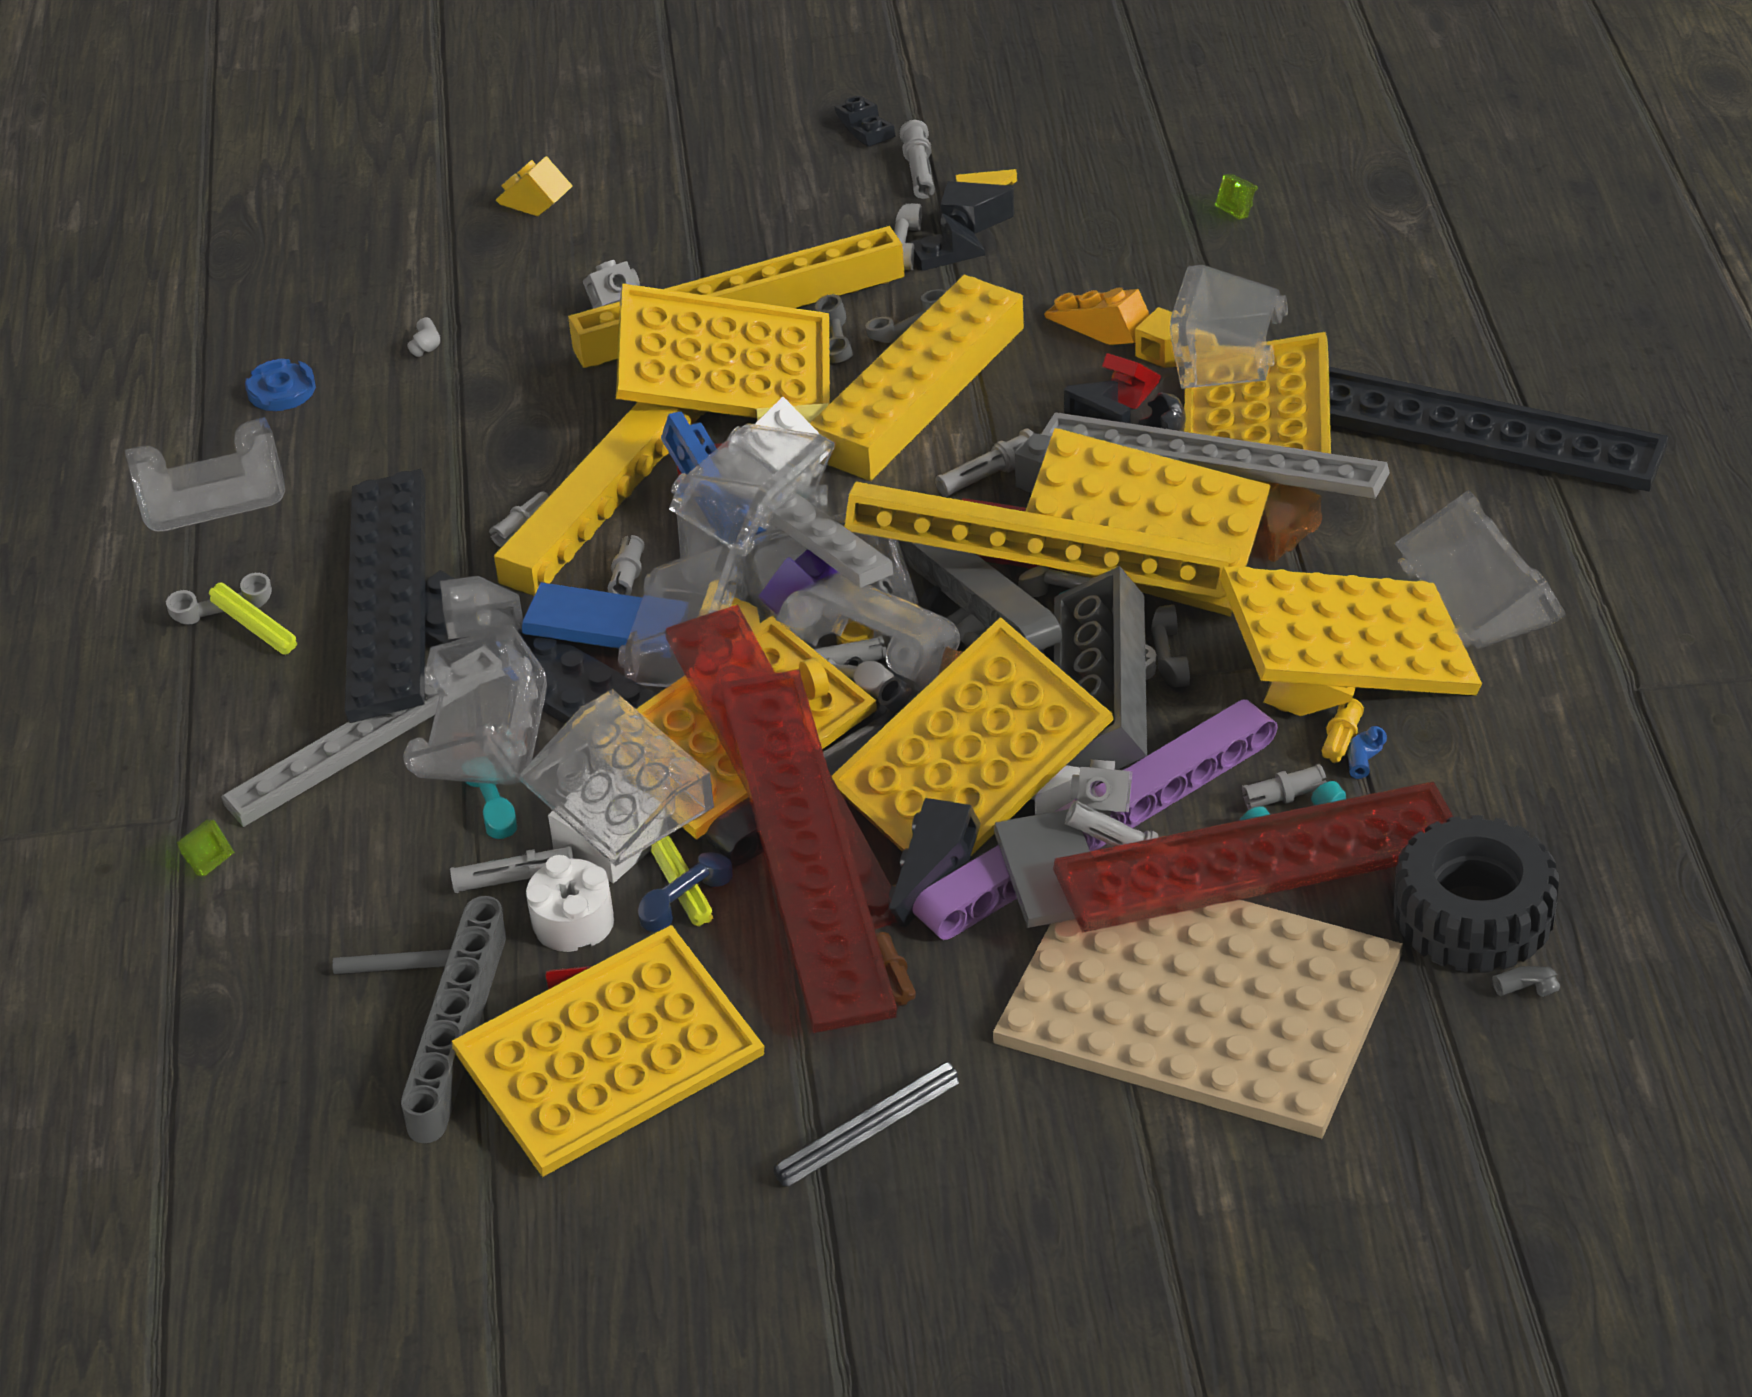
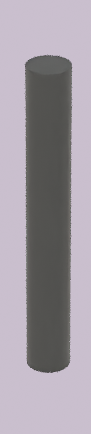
[333,949,451,974]

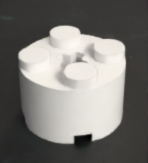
[526,855,614,952]

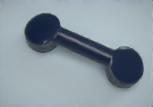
[638,852,733,932]

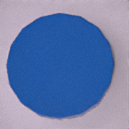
[245,359,316,411]

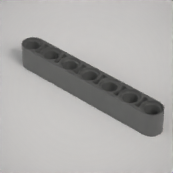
[894,539,1062,651]
[401,896,506,1143]

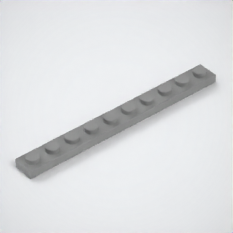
[1041,412,1390,499]

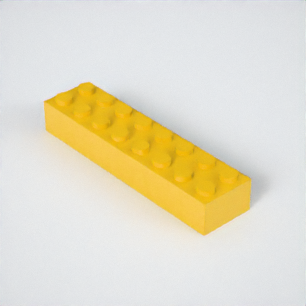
[810,275,1024,481]

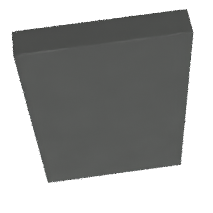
[994,809,1109,928]

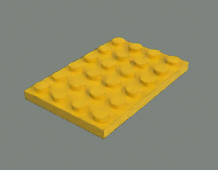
[616,284,830,418]
[1184,332,1331,489]
[1025,428,1271,617]
[1219,566,1482,696]
[592,615,877,840]
[828,617,1114,856]
[452,925,764,1177]

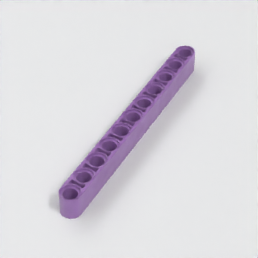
[913,700,1278,940]

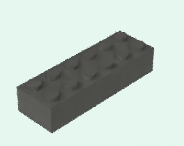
[1054,566,1147,770]

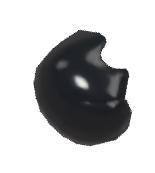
[1138,393,1186,431]

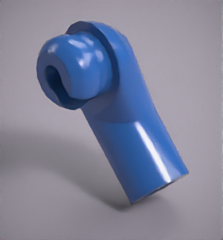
[1347,726,1387,779]

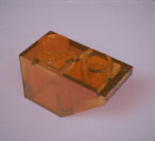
[1262,484,1322,562]

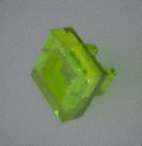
[1215,174,1258,219]
[177,820,235,876]

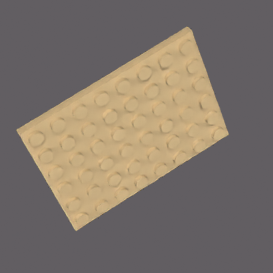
[993,860,1403,1139]

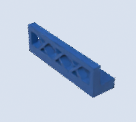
[661,411,766,547]

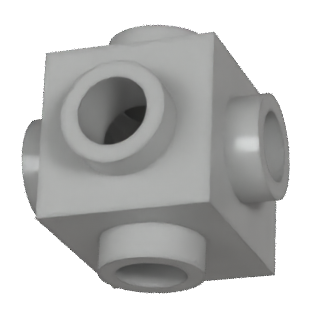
[582,260,640,309]
[1070,759,1133,817]

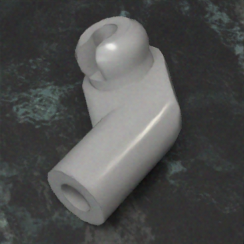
[407,317,440,357]

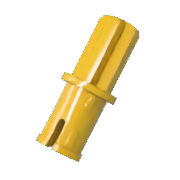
[1321,698,1364,763]

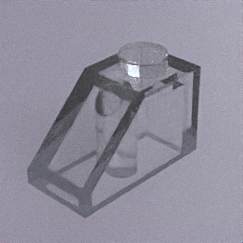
[440,576,523,639]

